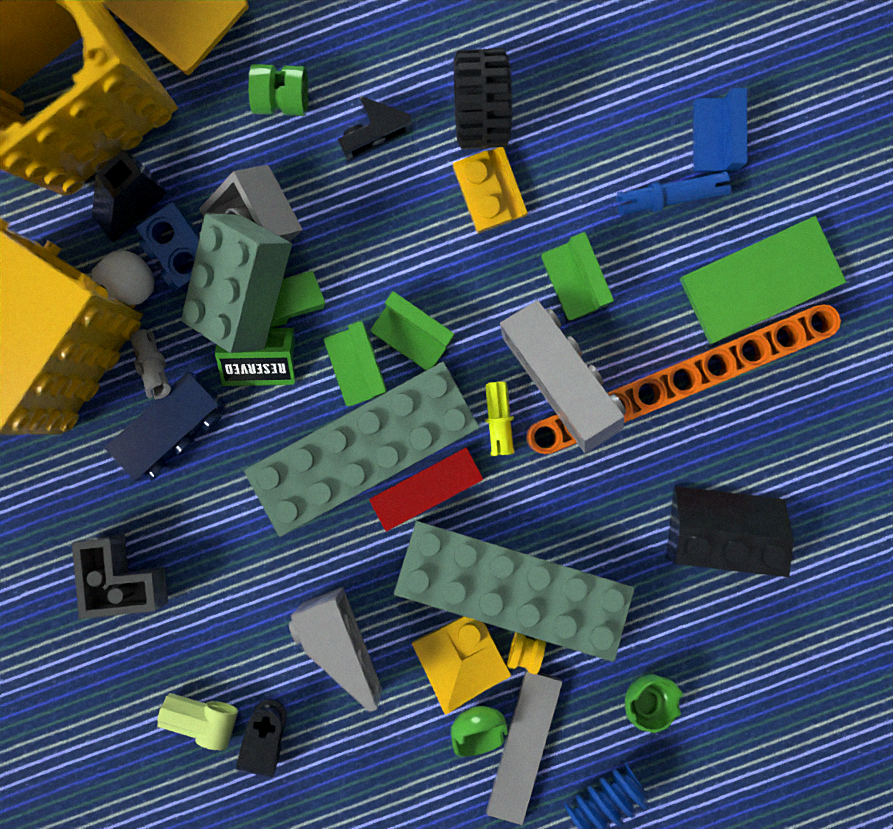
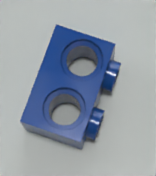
[136,202,200,293]

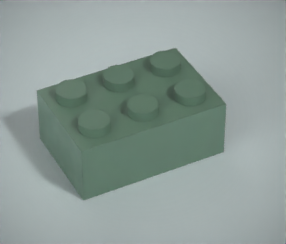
[181,214,292,353]

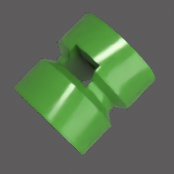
[248,64,309,116]

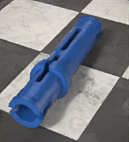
[616,171,731,216]

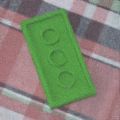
[679,216,846,344]

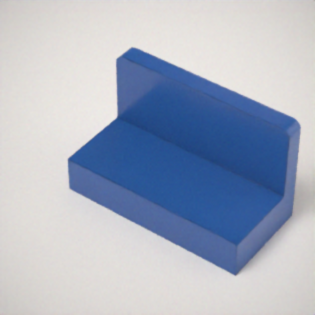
[693,88,747,172]

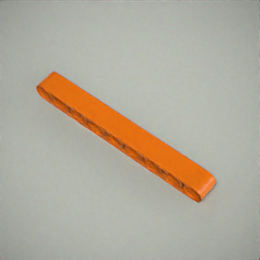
[526,304,841,454]

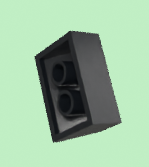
[666,486,794,577]

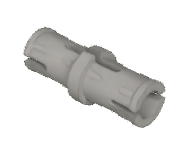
[130,329,171,399]

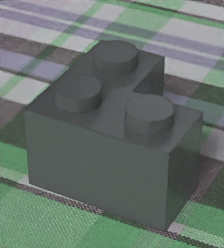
[72,534,168,619]

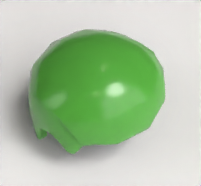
[625,674,683,733]
[451,706,508,757]

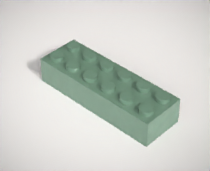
[243,362,480,537]
[394,521,635,662]

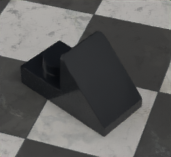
[338,96,413,162]

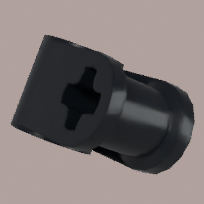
[236,699,287,778]

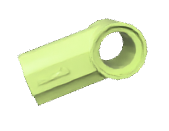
[157,693,238,750]

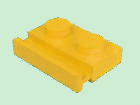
[452,147,528,234]

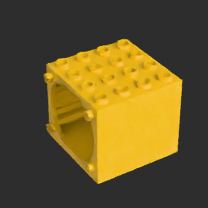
[0,0,178,196]
[0,218,144,435]

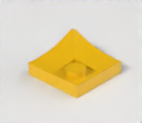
[412,616,511,715]

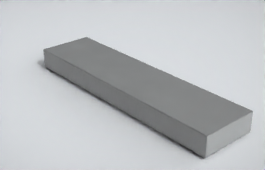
[486,669,563,825]

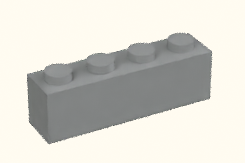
[500,300,626,453]

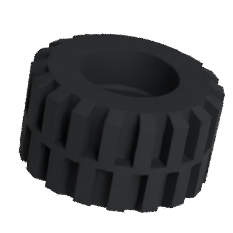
[454,48,512,149]

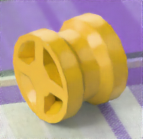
[507,632,546,675]

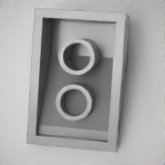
[289,587,382,712]

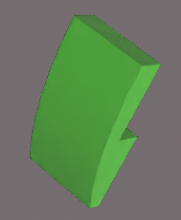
[270,271,326,328]

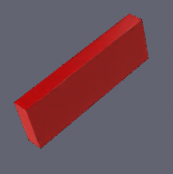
[369,447,483,532]

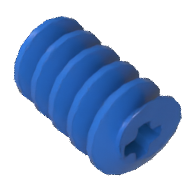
[564,762,649,829]

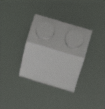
[199,165,303,242]

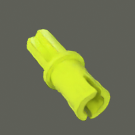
[485,381,515,456]

